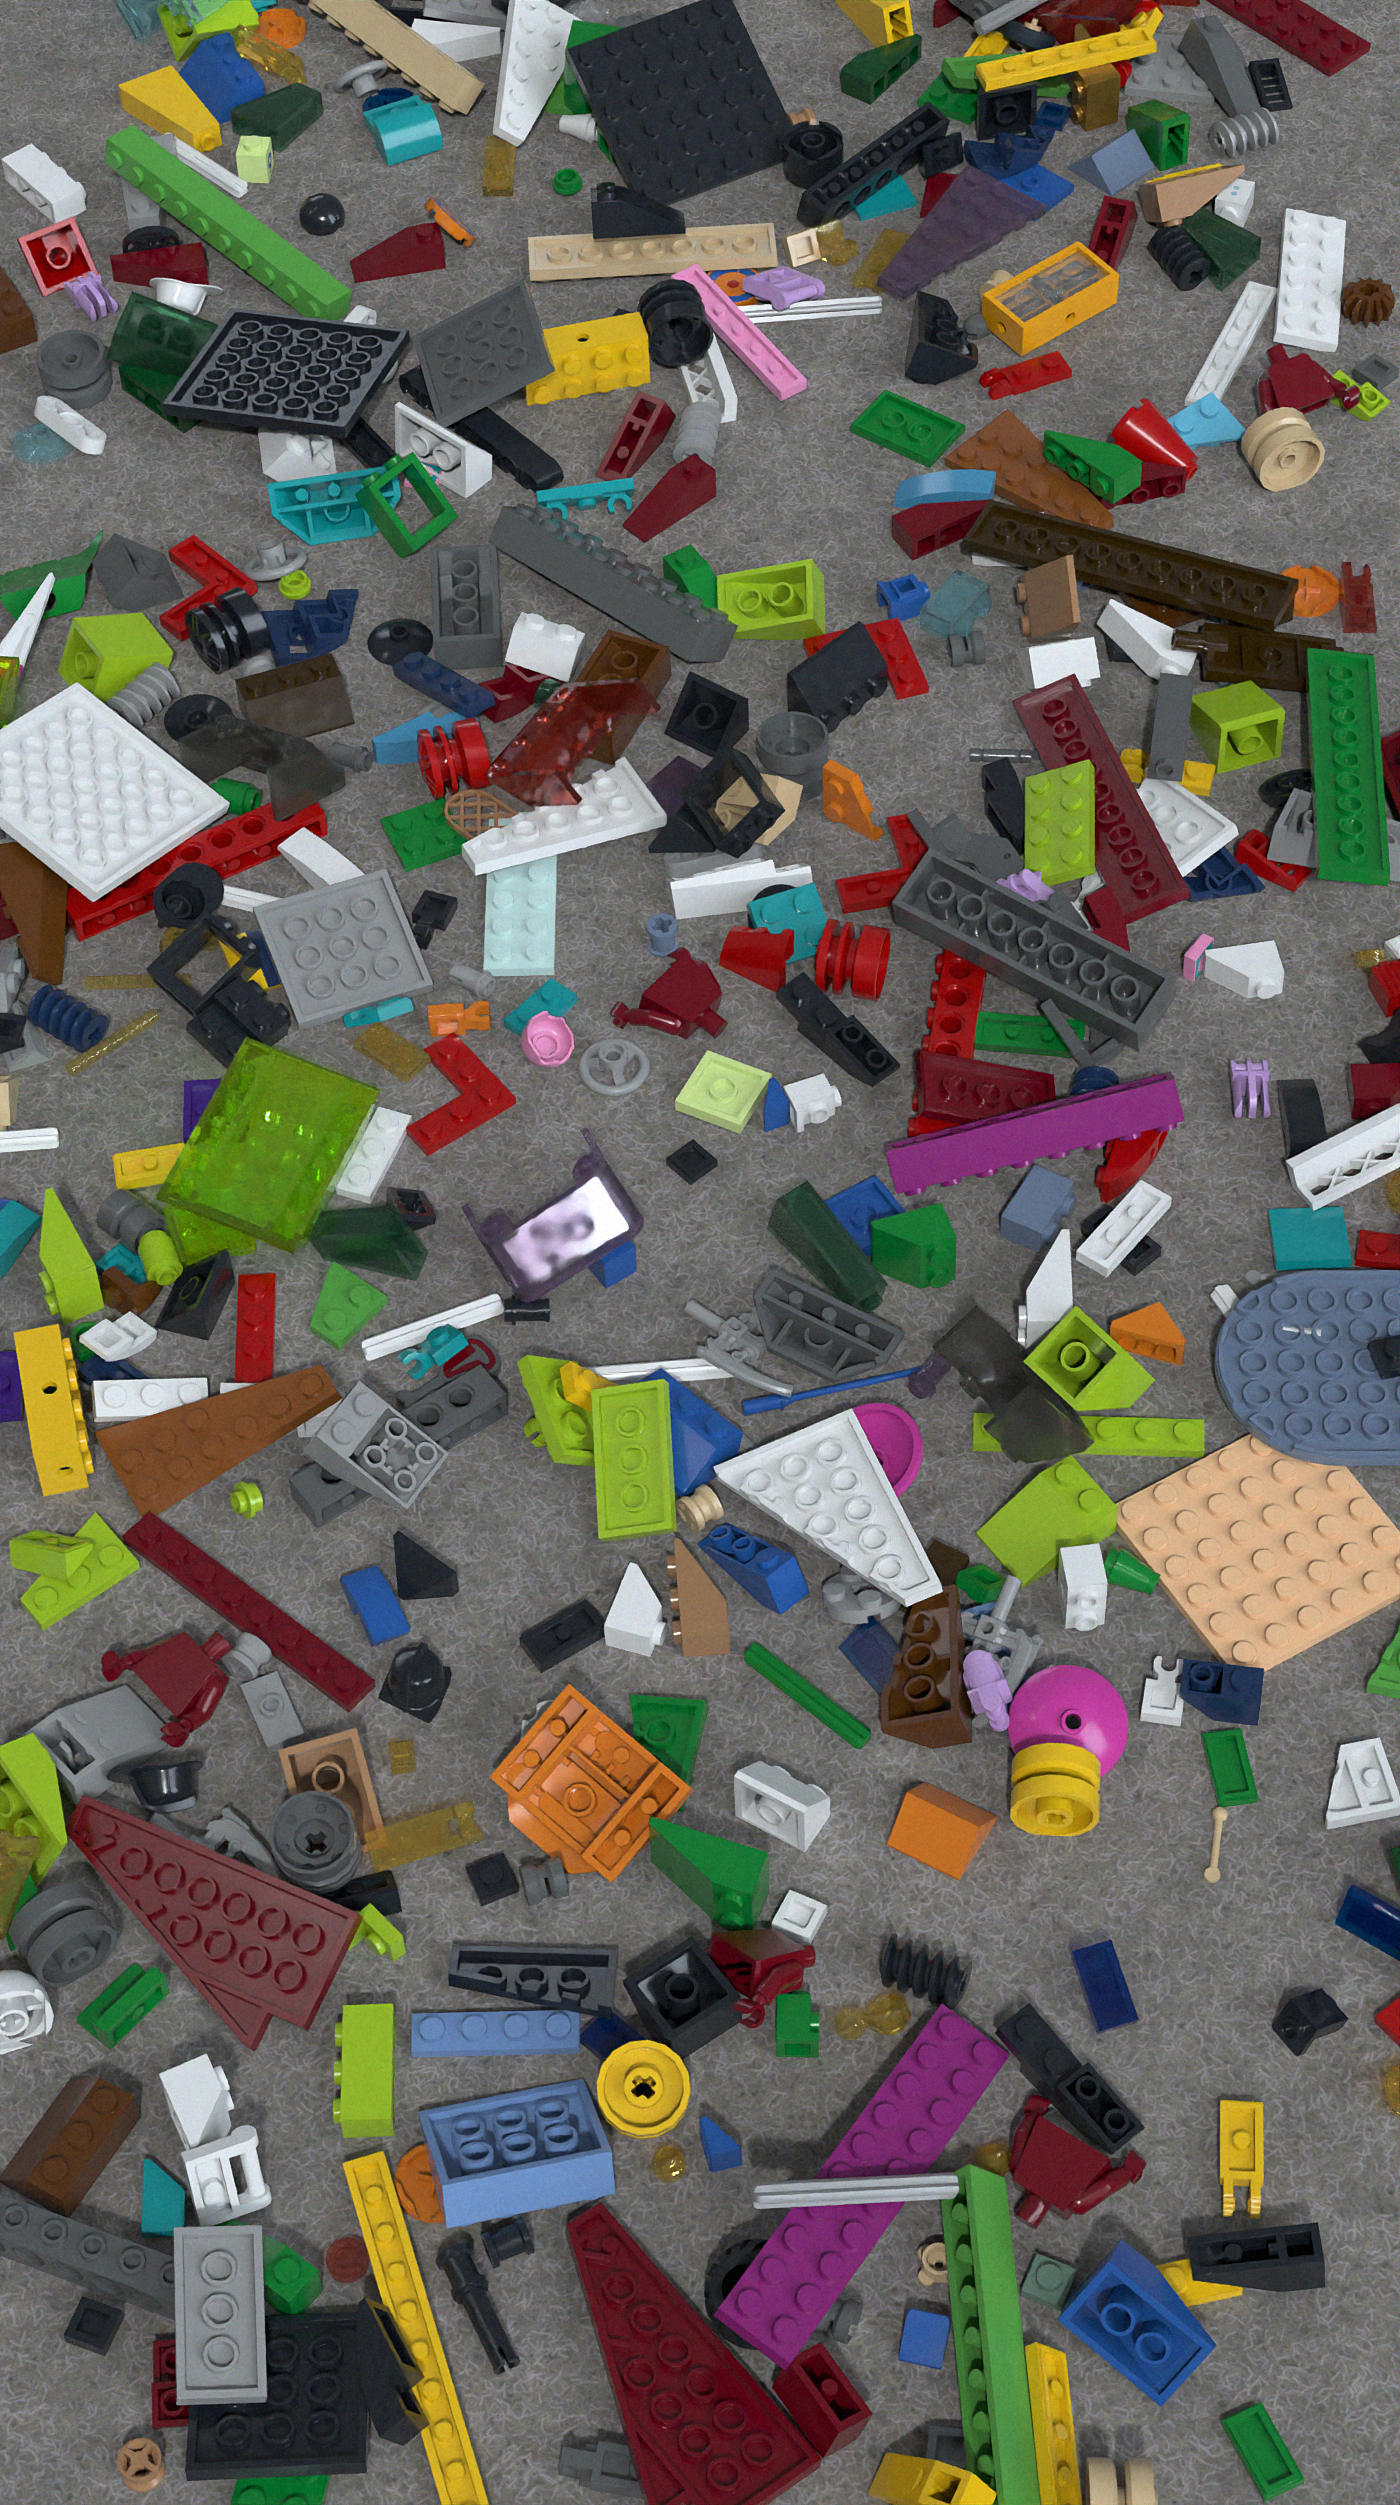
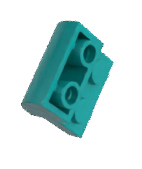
[363,95,443,166]

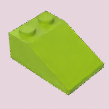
[717,559,826,640]
[37,1187,105,1325]
[976,1455,1118,1588]
[0,1733,68,1886]

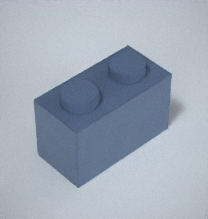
[1000,1165,1077,1253]

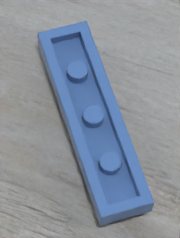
[411,2010,580,2057]

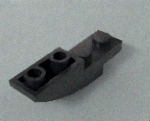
[776,973,900,1087]
[995,2003,1145,2155]

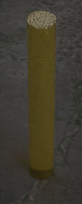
[85,973,192,990]
[65,1009,159,1076]

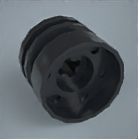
[637,279,714,366]
[184,586,270,674]

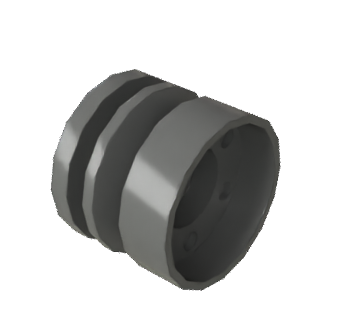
[756,711,829,802]
[268,1790,363,1894]

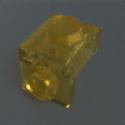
[812,219,860,265]

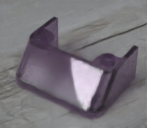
[461,1127,644,1302]

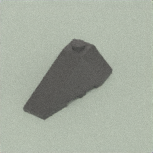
[1179,15,1261,118]

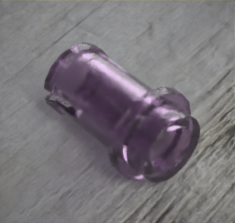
[908,1352,952,1399]

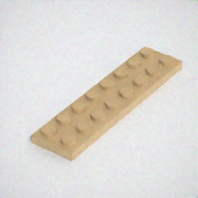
[528,223,778,282]

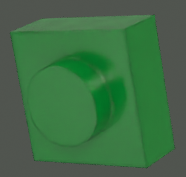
[954,1563,1006,1604]

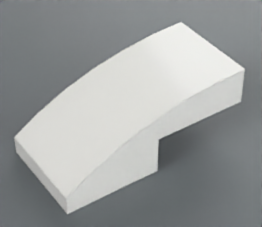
[79,1311,157,1362]

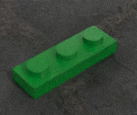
[974,1011,1086,1058]

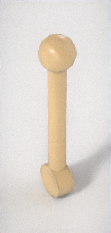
[1204,1806,1228,1883]

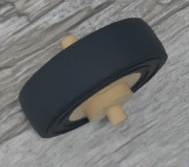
[1003,18,1056,53]

